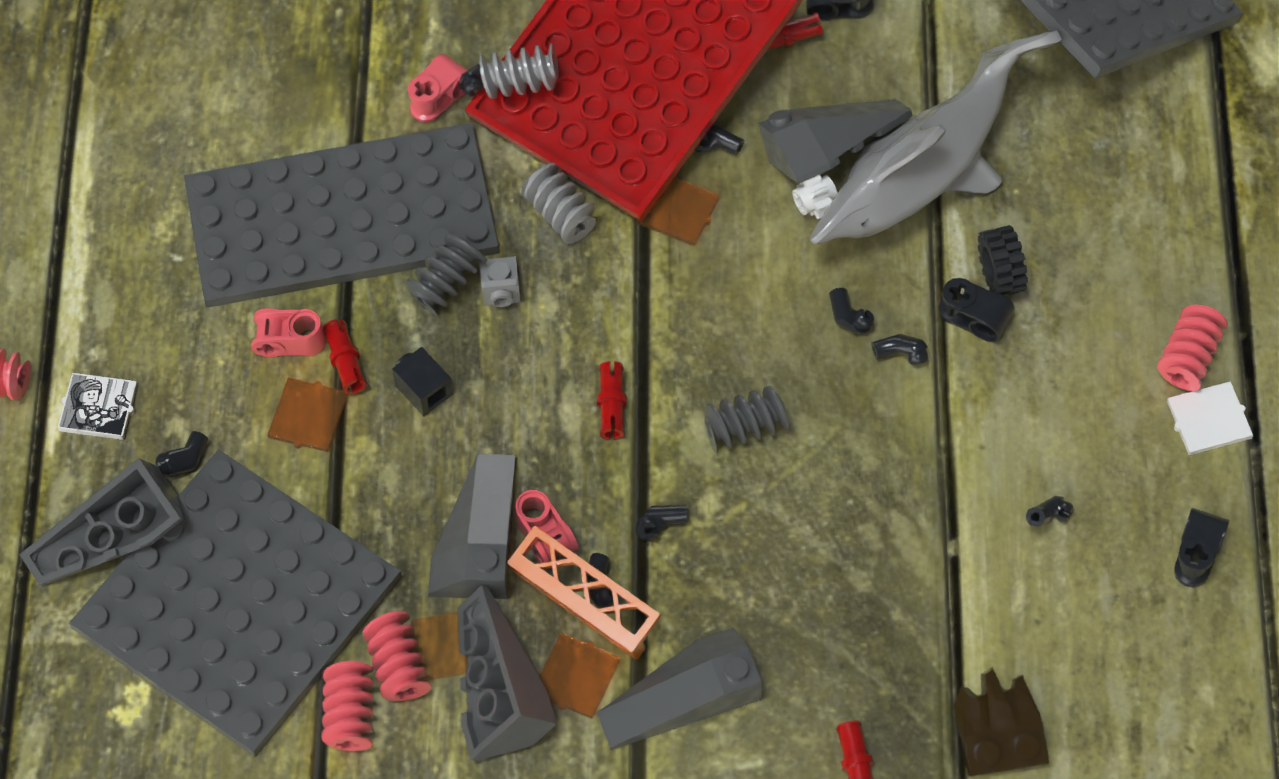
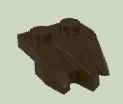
[953,667,1049,777]

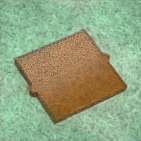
[636,177,719,246]
[268,377,348,452]
[411,612,468,681]
[539,633,621,719]

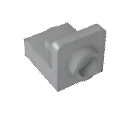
[479,256,521,307]

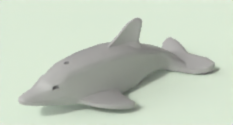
[810,30,1062,244]

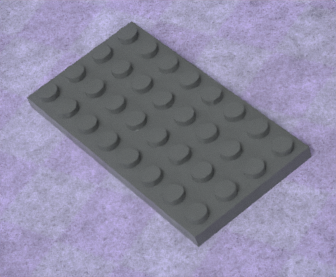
[184,123,499,308]

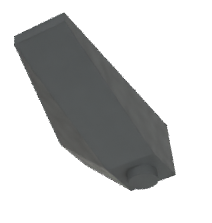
[428,454,516,599]

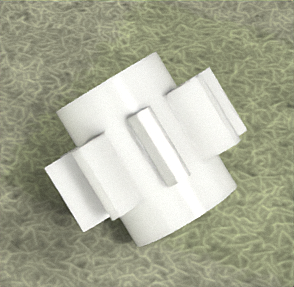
[792,174,838,219]

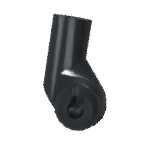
[459,64,483,97]
[694,124,744,156]
[829,288,874,334]
[871,334,928,365]
[155,431,209,475]
[1026,496,1074,527]
[635,504,687,541]
[587,553,619,608]

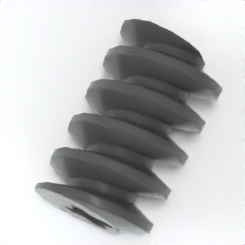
[405,234,487,316]
[704,386,789,452]

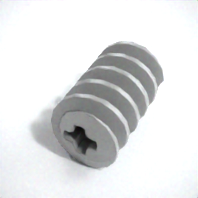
[480,43,559,99]
[521,162,596,244]

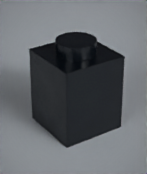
[392,347,453,417]

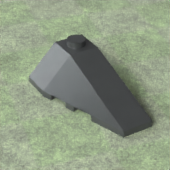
[758,99,913,184]
[19,458,183,586]
[458,585,557,761]
[597,628,762,751]

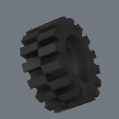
[978,225,1028,296]

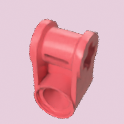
[408,53,468,123]
[251,308,326,357]
[516,490,579,563]

